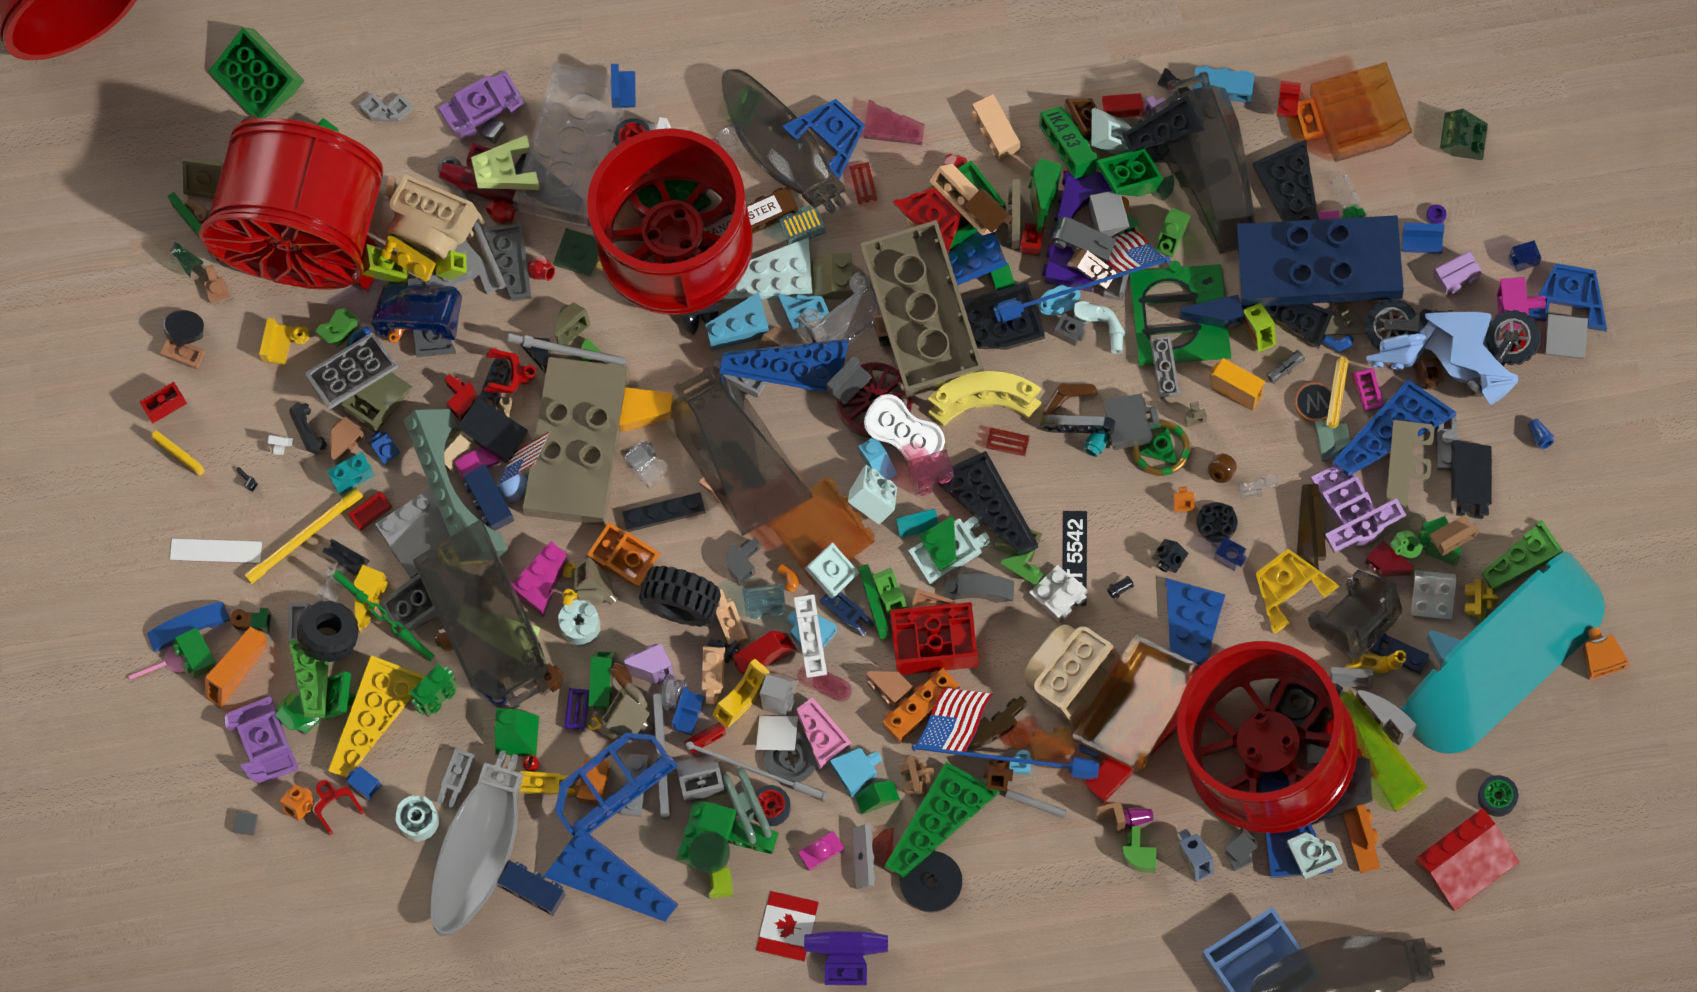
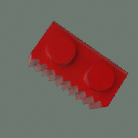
[140,382,187,424]

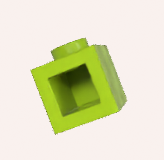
[436,250,467,280]

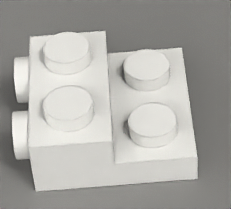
[1029,565,1087,622]

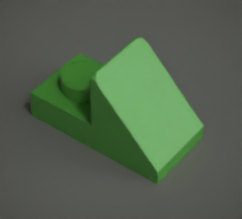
[1001,550,1044,585]

